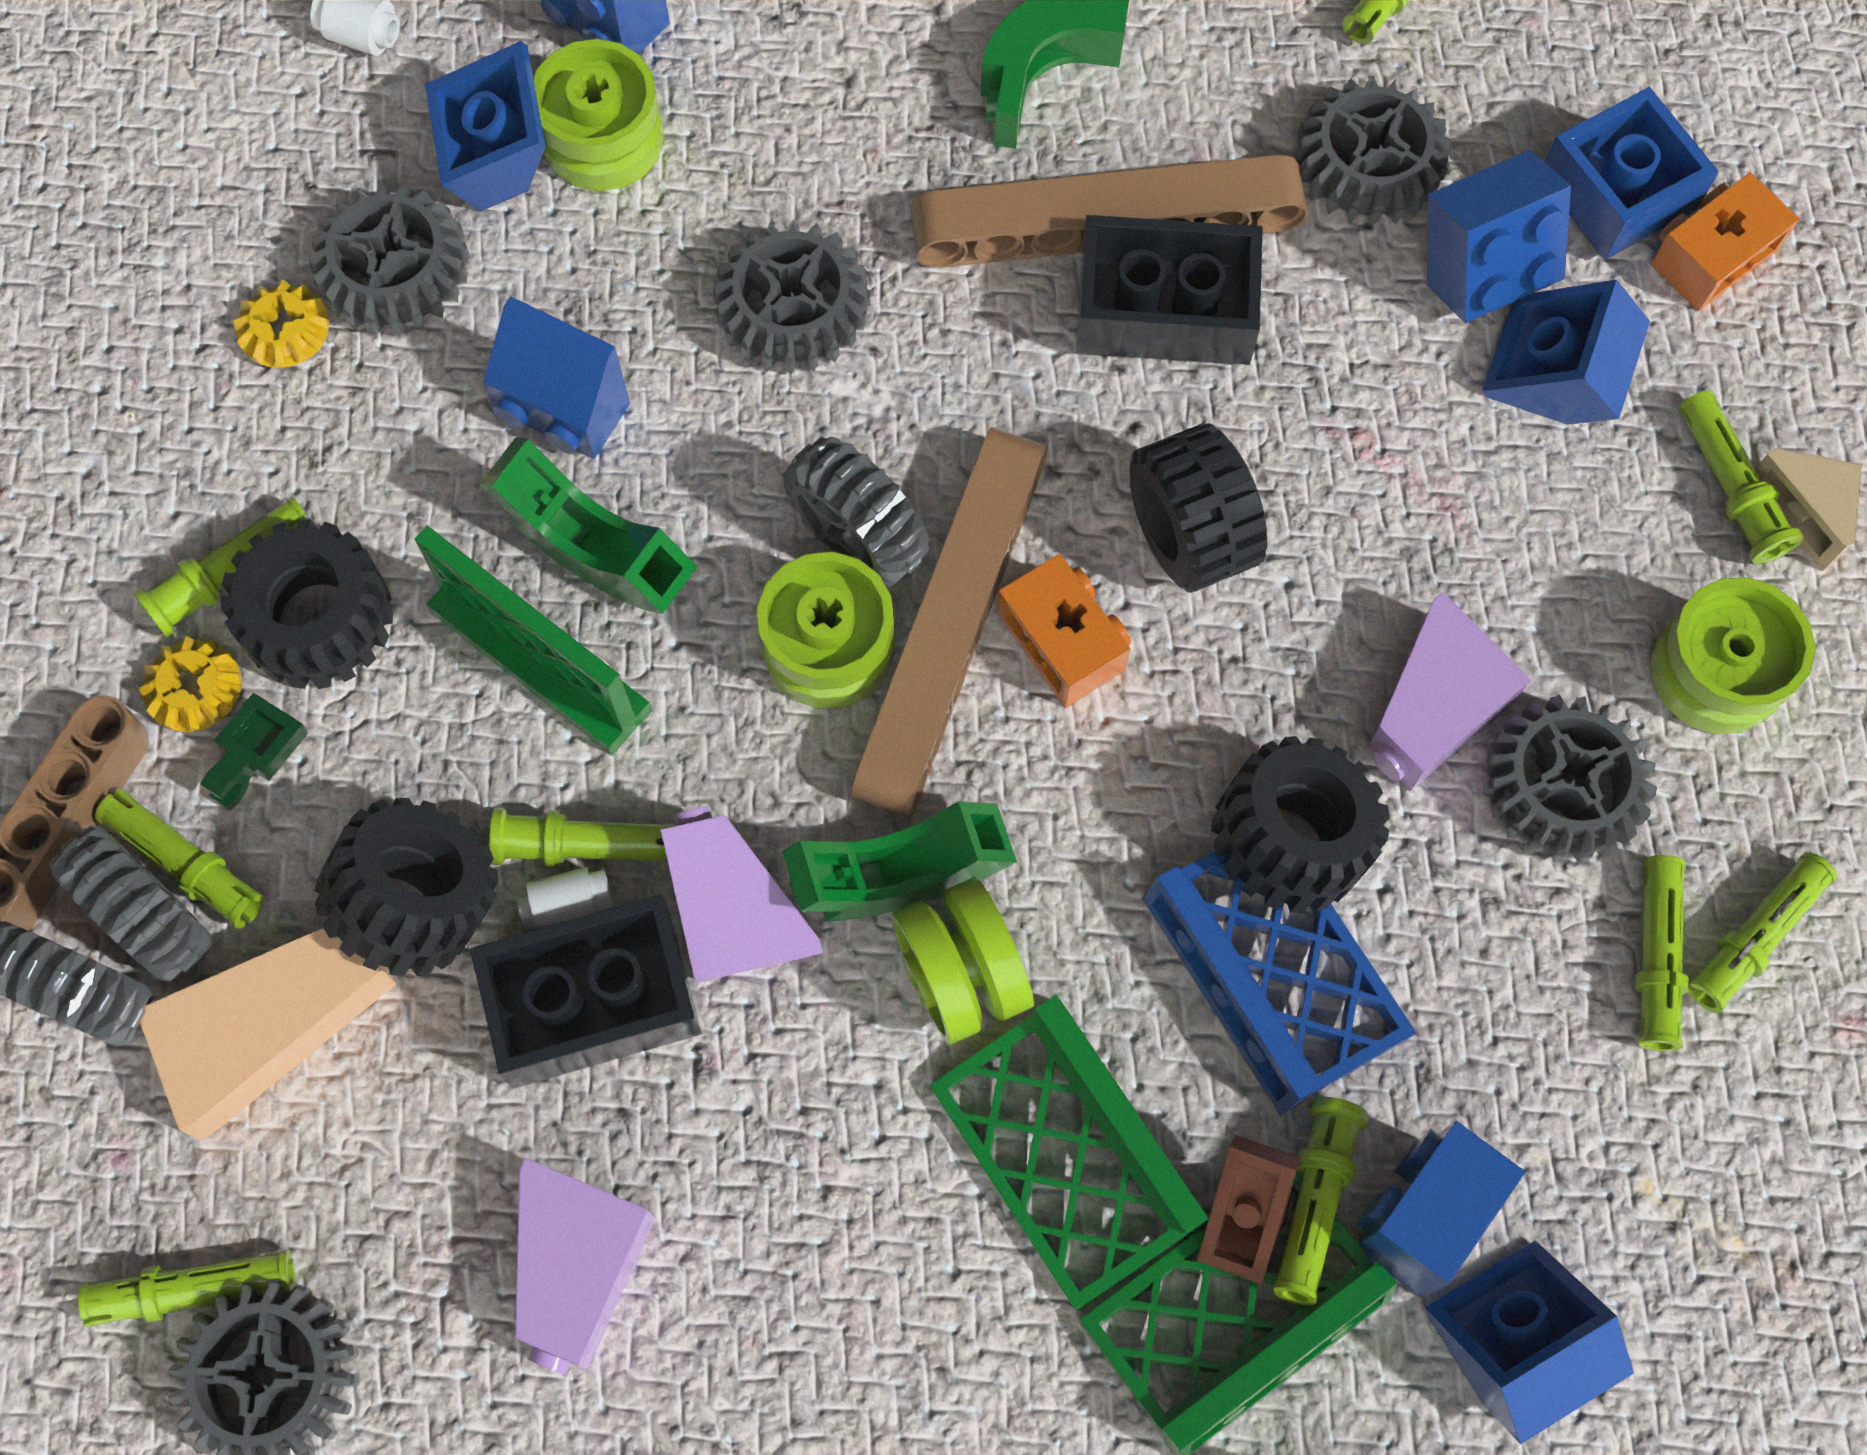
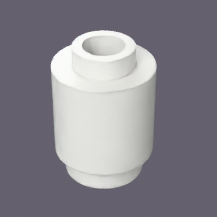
[310,0,400,56]
[517,867,615,932]

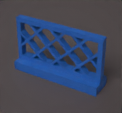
[1142,851,1417,1116]

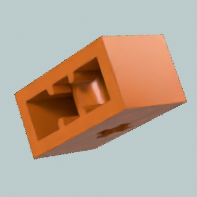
[1650,172,1800,311]
[997,553,1131,708]

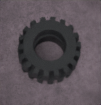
[1130,423,1267,593]
[220,519,393,689]
[1211,736,1390,913]
[314,798,498,977]

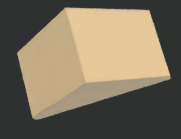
[1755,448,1862,571]

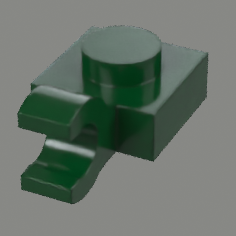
[200,692,308,811]

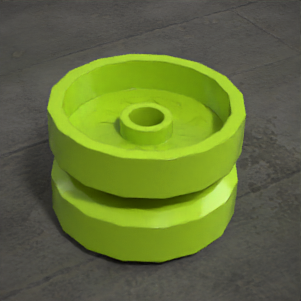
[533,39,664,192]
[757,552,895,709]
[1650,577,1816,734]
[890,876,1034,1046]

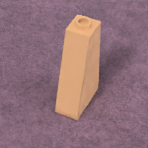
[140,928,396,1140]

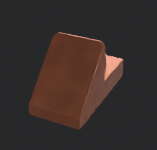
[1197,1134,1301,1285]

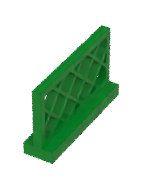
[414,525,652,755]
[929,994,1209,1311]
[1079,1170,1397,1455]

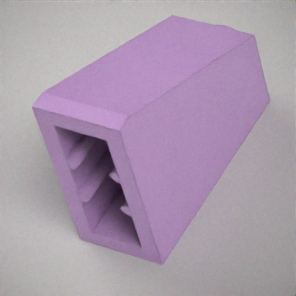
[1368,592,1531,791]
[661,806,823,983]
[515,1158,655,1376]

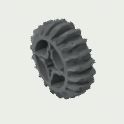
[1295,76,1451,227]
[309,183,470,337]
[713,219,871,375]
[782,436,930,587]
[1482,694,1658,864]
[49,826,212,982]
[0,921,155,1047]
[167,1280,360,1455]

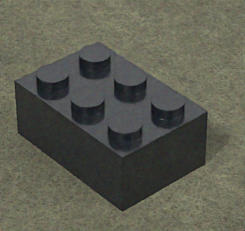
[1076,215,1263,365]
[470,894,702,1089]

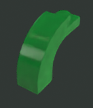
[980,0,1129,149]
[479,437,698,614]
[782,801,1017,922]

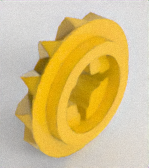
[233,279,329,368]
[138,636,242,733]

